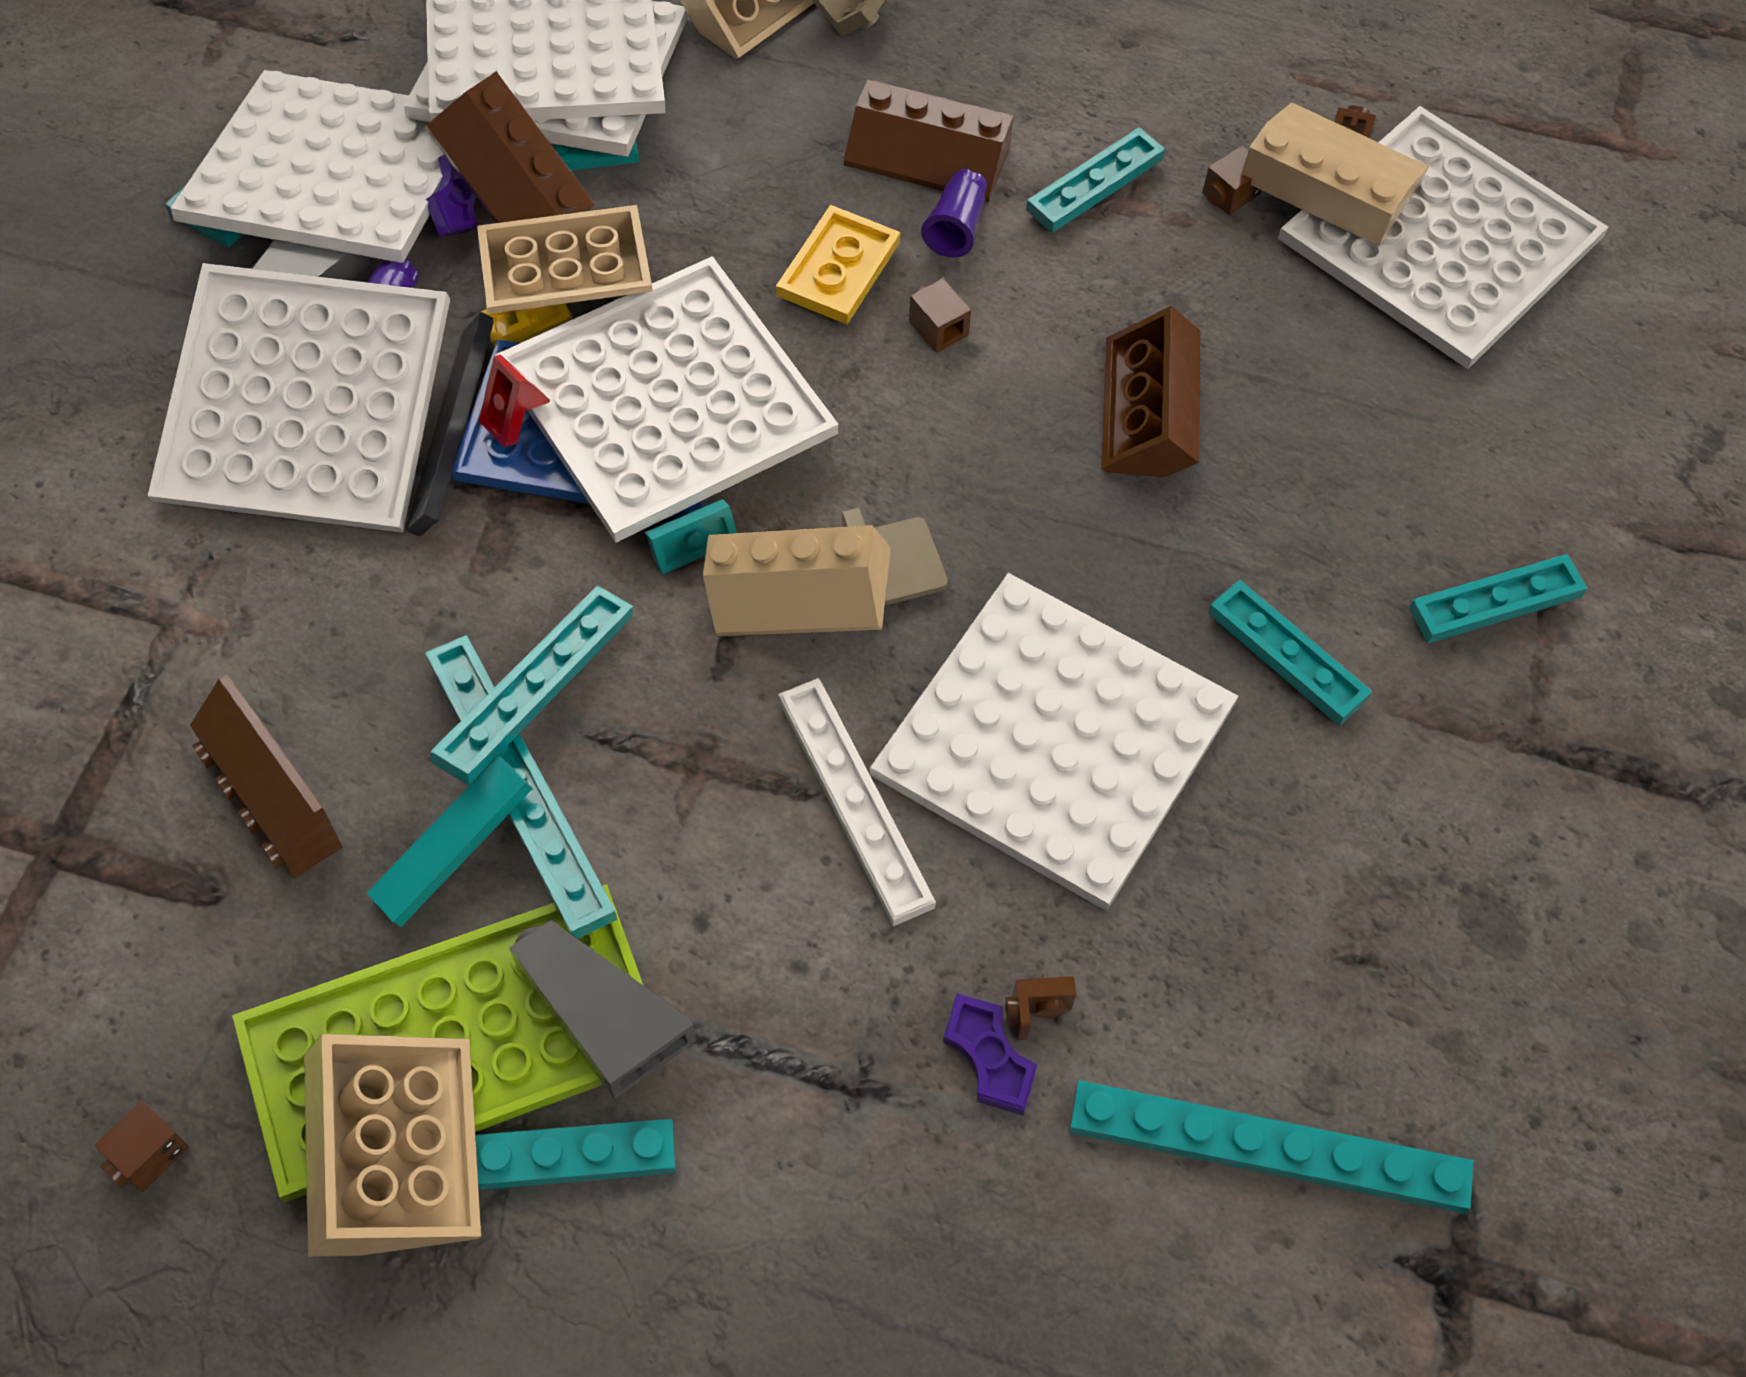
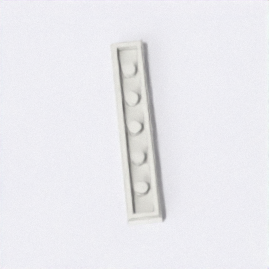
[778,678,936,926]

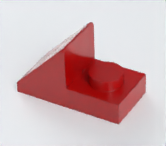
[478,354,550,447]

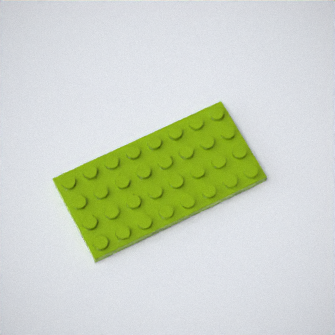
[232,884,644,1203]

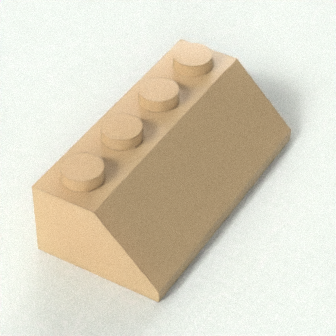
[680,0,814,59]
[703,525,891,636]

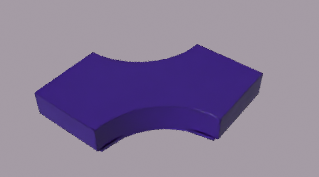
[425,154,477,237]
[943,993,1037,1116]

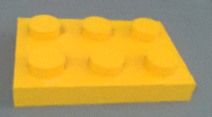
[776,205,900,325]

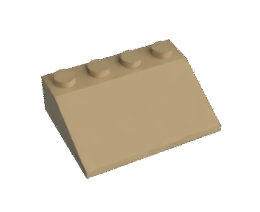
[1242,102,1429,246]
[477,205,653,314]
[304,1034,481,1257]

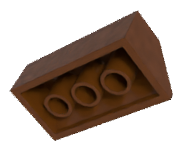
[425,71,595,223]
[844,79,1014,202]
[1101,306,1200,477]
[190,674,343,878]

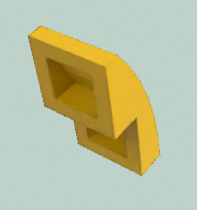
[481,303,573,346]

